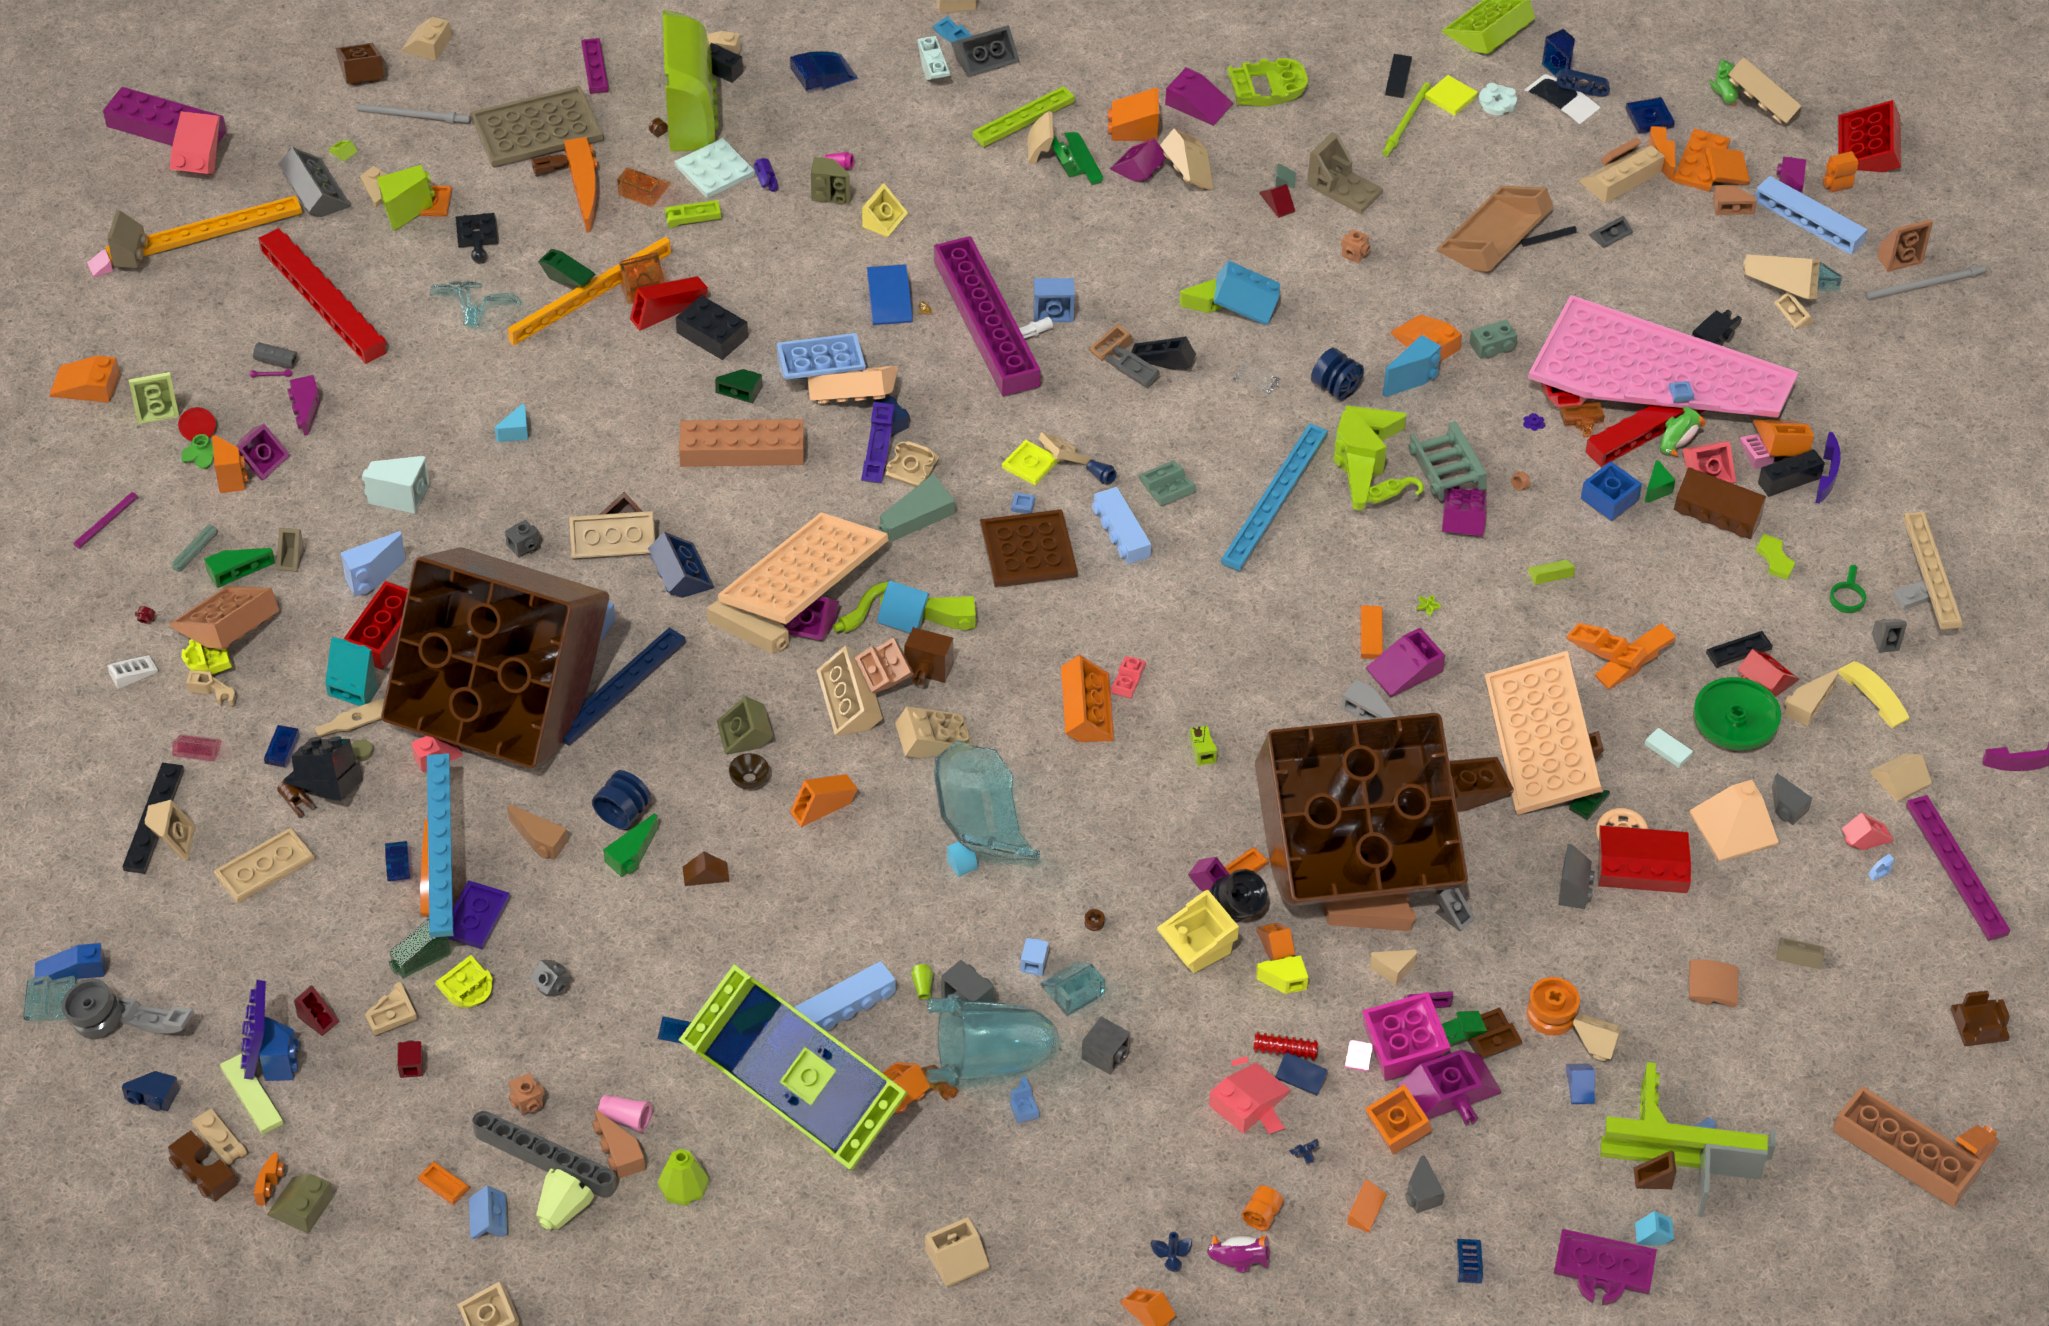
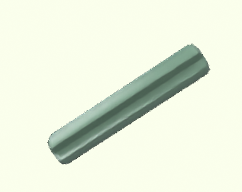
[171,524,217,572]

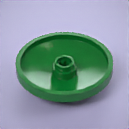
[1693,677,1781,750]

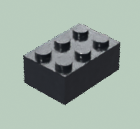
[676,295,748,360]

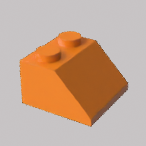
[212,435,248,493]
[861,1062,931,1114]

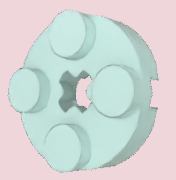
[1479,83,1517,115]

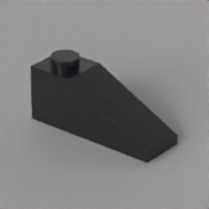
[1131,336,1196,370]

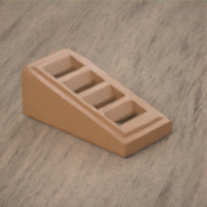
[1088,324,1133,361]

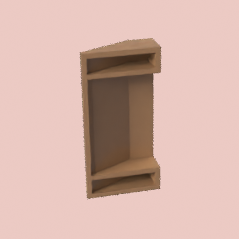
[1437,186,1554,272]

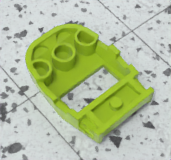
[1227,58,1308,107]

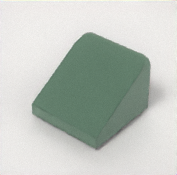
[1275,163,1296,188]

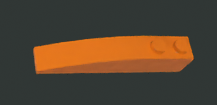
[564,137,597,232]

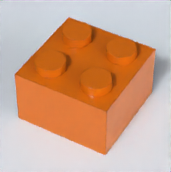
[1365,1084,1433,1155]

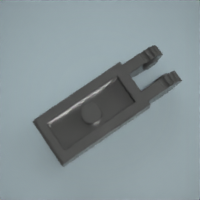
[1105,346,1160,389]

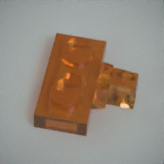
[1560,402,1605,438]

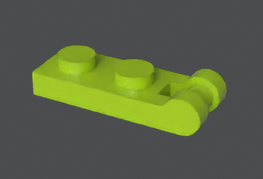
[664,200,721,228]

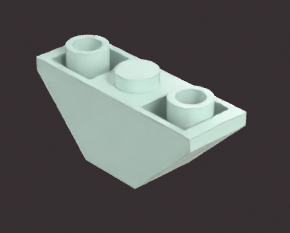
[918,36,950,80]

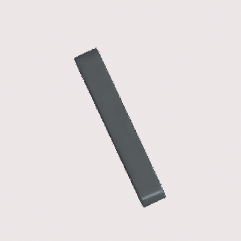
[472,1111,616,1198]

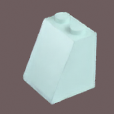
[362,456,429,514]

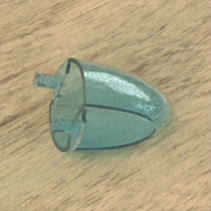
[926,994,1058,1086]

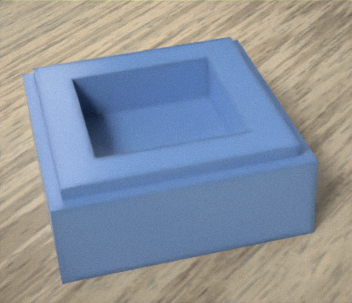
[1668,381,1694,403]
[1011,492,1035,514]

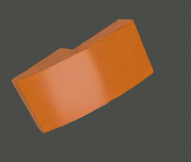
[254,1153,284,1205]

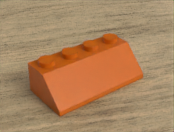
[1061,654,1114,742]

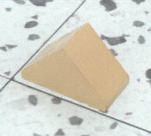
[1369,949,1417,985]

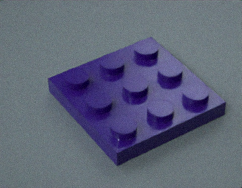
[240,980,266,1080]

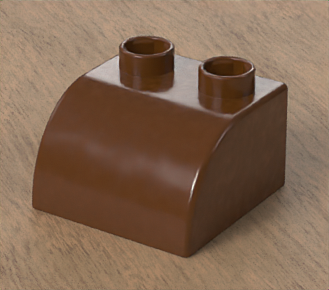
[381,547,609,768]
[1255,713,1468,906]

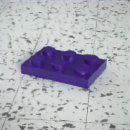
[443,880,510,950]

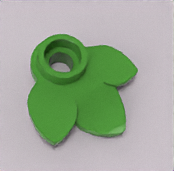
[181,434,214,469]

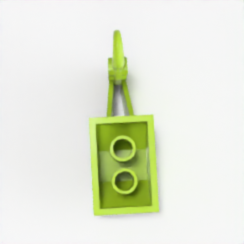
[1333,407,1424,510]

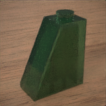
[389,918,451,979]

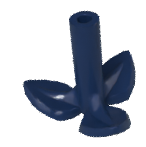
[1151,1232,1192,1272]

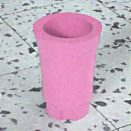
[598,1095,652,1133]

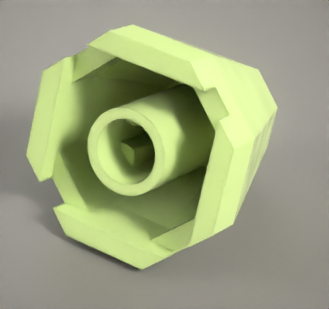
[536,1169,594,1231]

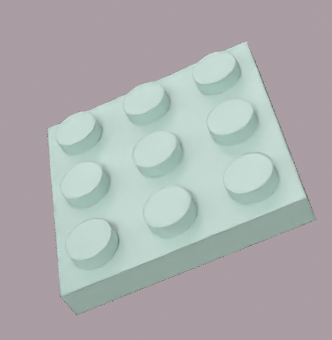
[675,138,755,198]

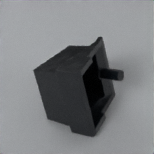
[284,736,363,801]

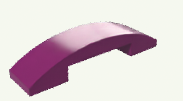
[1982,743,2049,771]

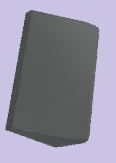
[1589,215,1633,248]

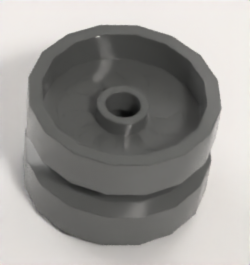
[62,978,123,1039]

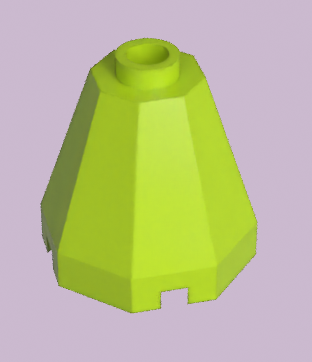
[657,1149,709,1206]

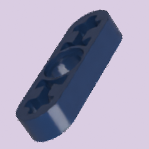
[1556,68,1610,97]

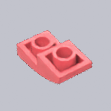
[1111,656,1146,698]

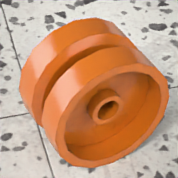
[1527,977,1580,1036]

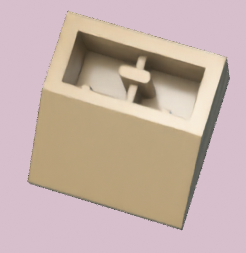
[925,1217,990,1288]

